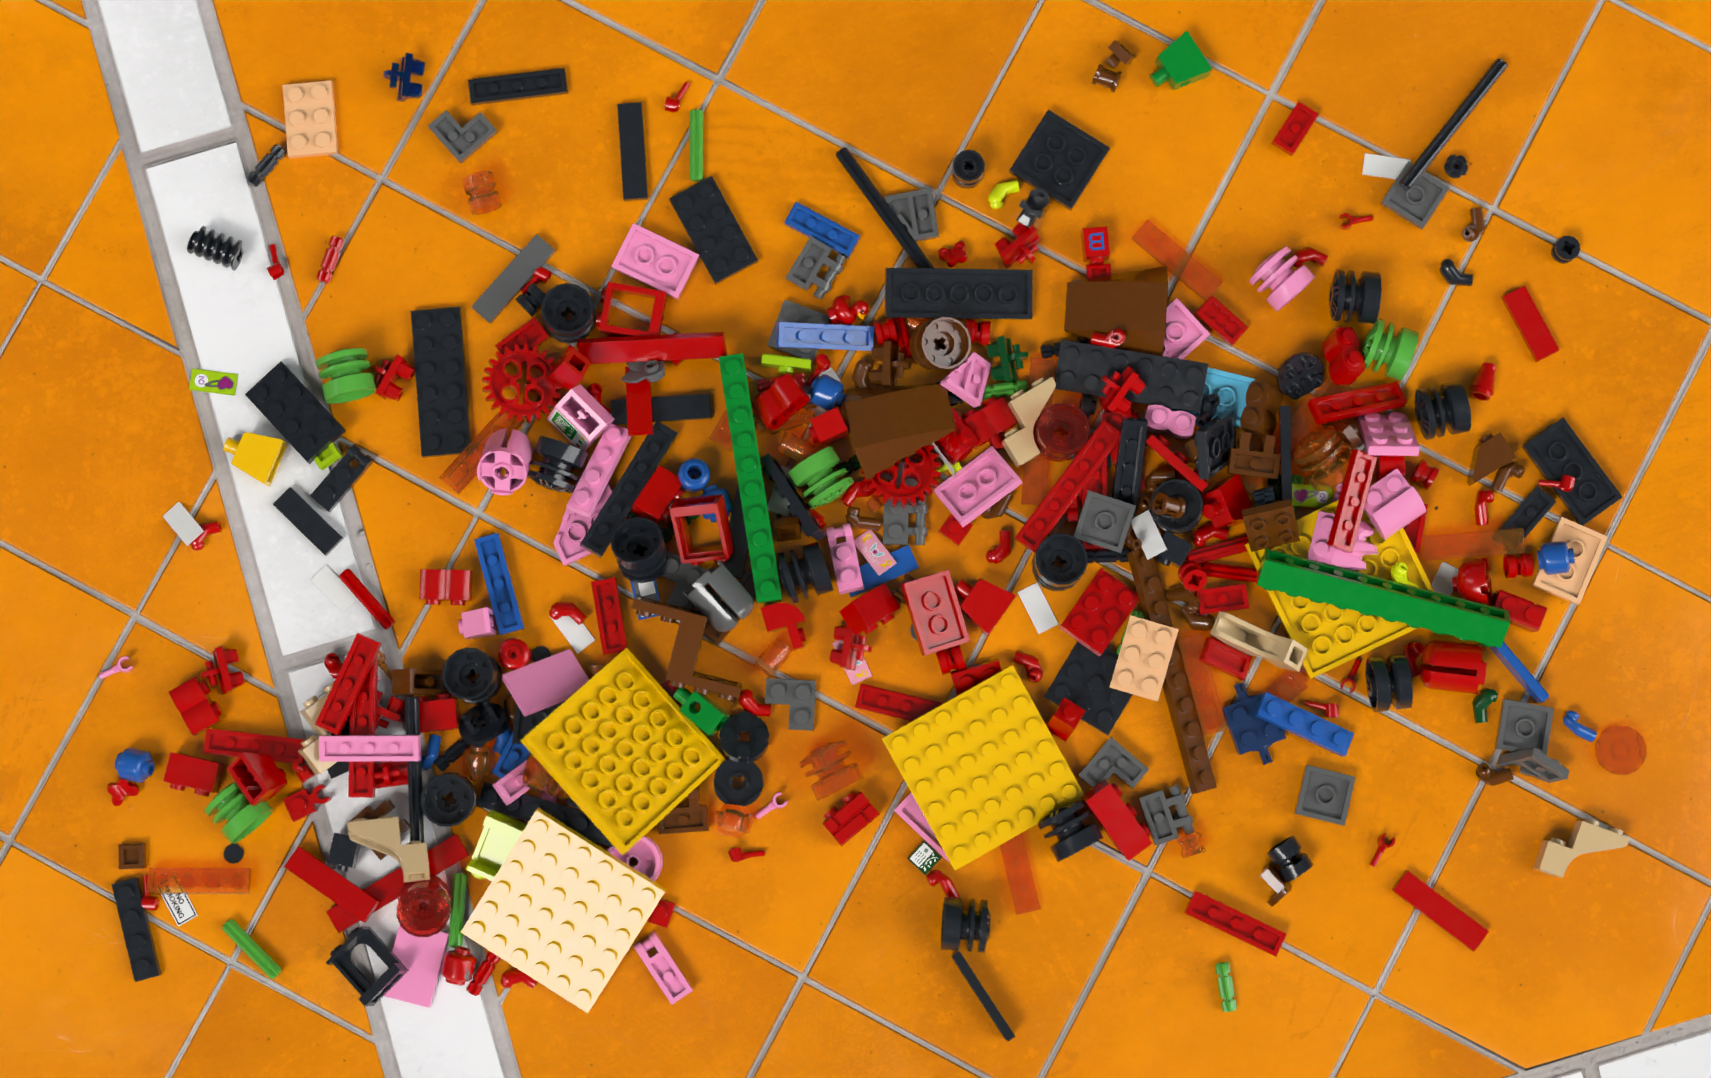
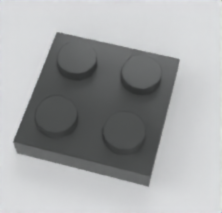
[1380,162,1449,230]
[767,300,830,364]
[1073,490,1136,553]
[1495,699,1554,755]
[1294,765,1356,826]

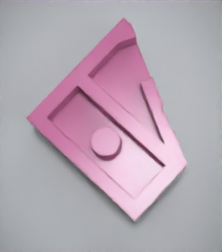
[940,352,991,407]

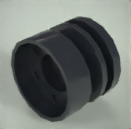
[1329,269,1382,324]
[541,283,595,344]
[1415,381,1471,440]
[527,436,588,494]
[1150,479,1203,535]
[611,517,670,583]
[1032,534,1088,591]
[777,541,833,604]
[442,647,502,704]
[420,772,477,827]
[1037,799,1103,862]
[941,897,991,953]

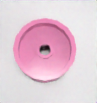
[608,836,663,881]

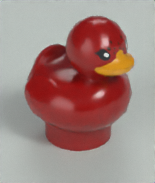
[827,295,869,325]

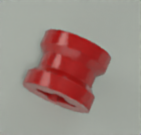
[873,318,898,346]
[1409,459,1439,490]
[1178,561,1207,592]

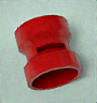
[965,319,991,345]
[1503,552,1534,579]
[936,645,966,675]

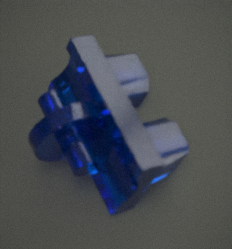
[383,53,425,102]

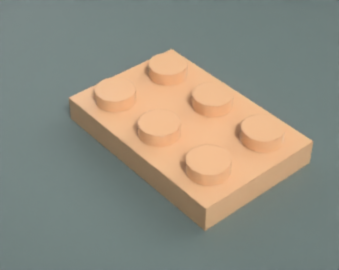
[283,81,338,159]
[1532,517,1608,605]
[1110,615,1179,701]

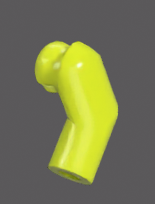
[988,180,1019,209]
[1391,562,1420,588]

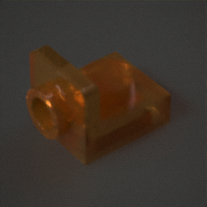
[1266,670,1308,703]

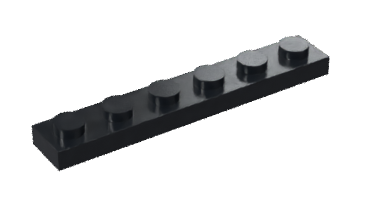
[580,420,678,558]
[477,782,615,848]

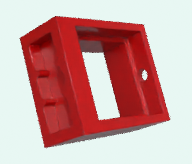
[596,282,668,337]
[669,494,735,565]

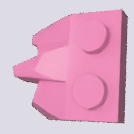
[1307,511,1378,570]

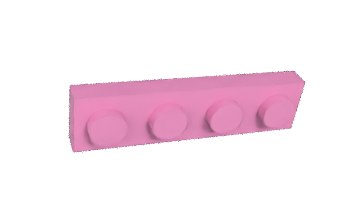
[566,424,632,518]
[319,735,421,761]

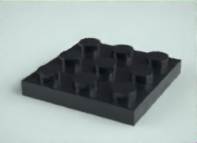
[1009,110,1110,211]
[1044,641,1133,736]

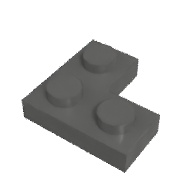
[428,111,498,164]
[661,552,706,609]
[765,678,816,731]
[1078,737,1149,789]

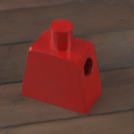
[1202,475,1252,528]
[954,579,1016,636]
[226,752,287,806]

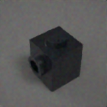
[1155,531,1193,568]
[328,833,361,872]

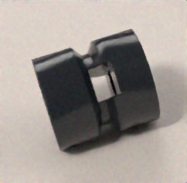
[952,150,985,189]
[1267,835,1314,882]

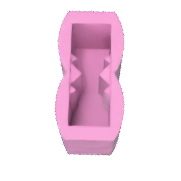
[1143,405,1196,440]

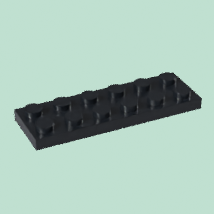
[885,268,1033,320]
[411,307,472,458]
[1054,339,1208,413]

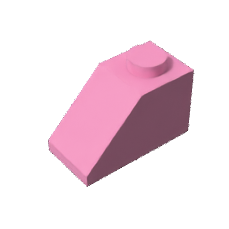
[458,607,497,639]

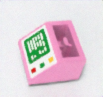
[547,385,615,451]

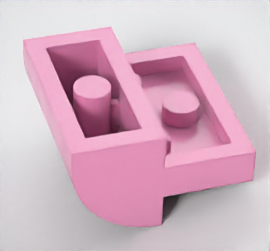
[1364,469,1426,540]

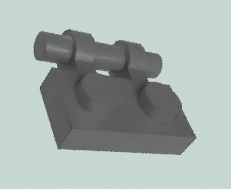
[785,236,846,300]
[883,496,928,546]
[1138,785,1195,846]

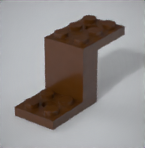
[631,595,742,700]

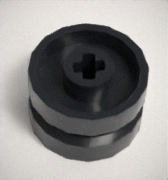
[1365,654,1413,713]

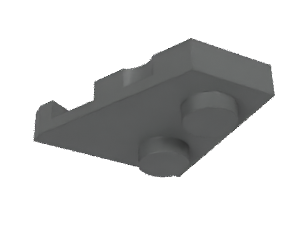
[885,188,939,242]
[1498,747,1569,783]

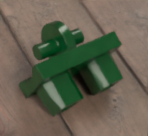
[986,336,1029,382]

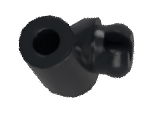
[1440,259,1473,286]
[1195,393,1220,428]

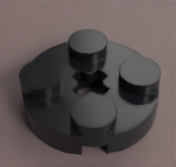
[719,711,769,762]
[714,759,764,807]

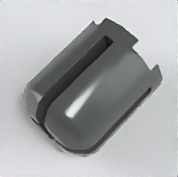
[682,560,754,632]

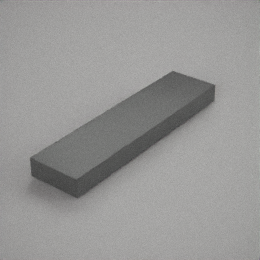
[471,234,556,324]

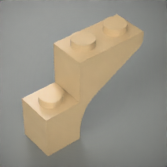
[1002,377,1056,468]
[1210,611,1308,672]
[298,680,337,775]
[347,815,430,883]
[1533,818,1630,878]

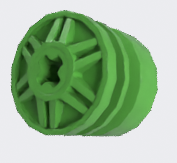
[1361,318,1419,381]
[316,348,377,404]
[788,446,854,510]
[204,782,273,844]

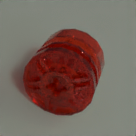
[1033,403,1090,462]
[397,874,451,937]

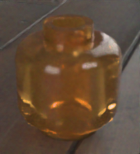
[462,744,496,782]
[714,804,753,838]

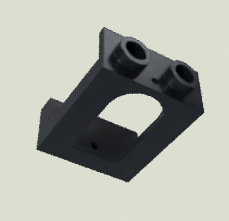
[326,927,409,1006]

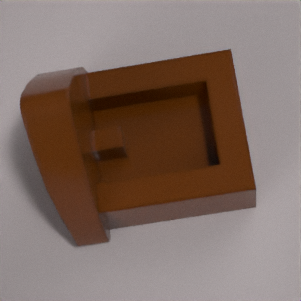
[1260,863,1292,907]

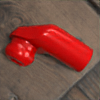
[1091,328,1126,349]
[986,531,1012,564]
[738,689,771,717]
[926,870,960,898]

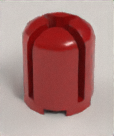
[1419,640,1487,694]

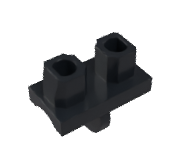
[1017,188,1050,227]

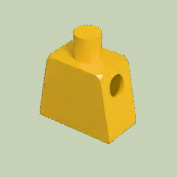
[223,432,288,487]

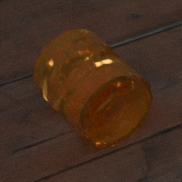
[462,171,502,215]

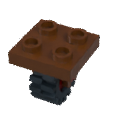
[1242,486,1300,552]

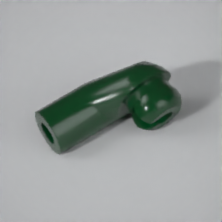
[1472,688,1498,723]

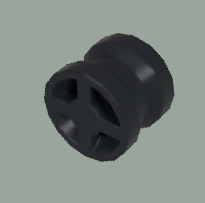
[1551,236,1580,264]

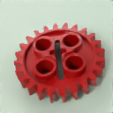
[482,343,563,424]
[861,445,941,509]

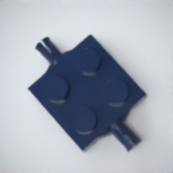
[1221,682,1286,765]

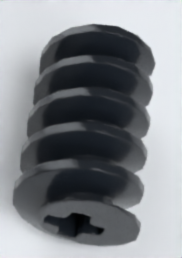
[187,226,243,271]

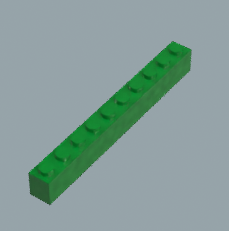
[718,353,782,604]
[1257,548,1511,648]

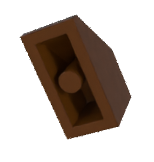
[1467,432,1517,486]
[392,668,451,695]

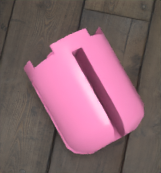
[477,429,533,495]

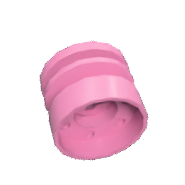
[1249,246,1315,312]

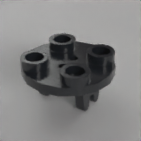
[1277,352,1324,400]
[458,700,508,748]

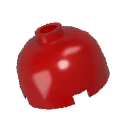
[1452,558,1492,606]

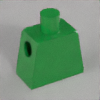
[1149,31,1212,90]
[673,687,732,735]

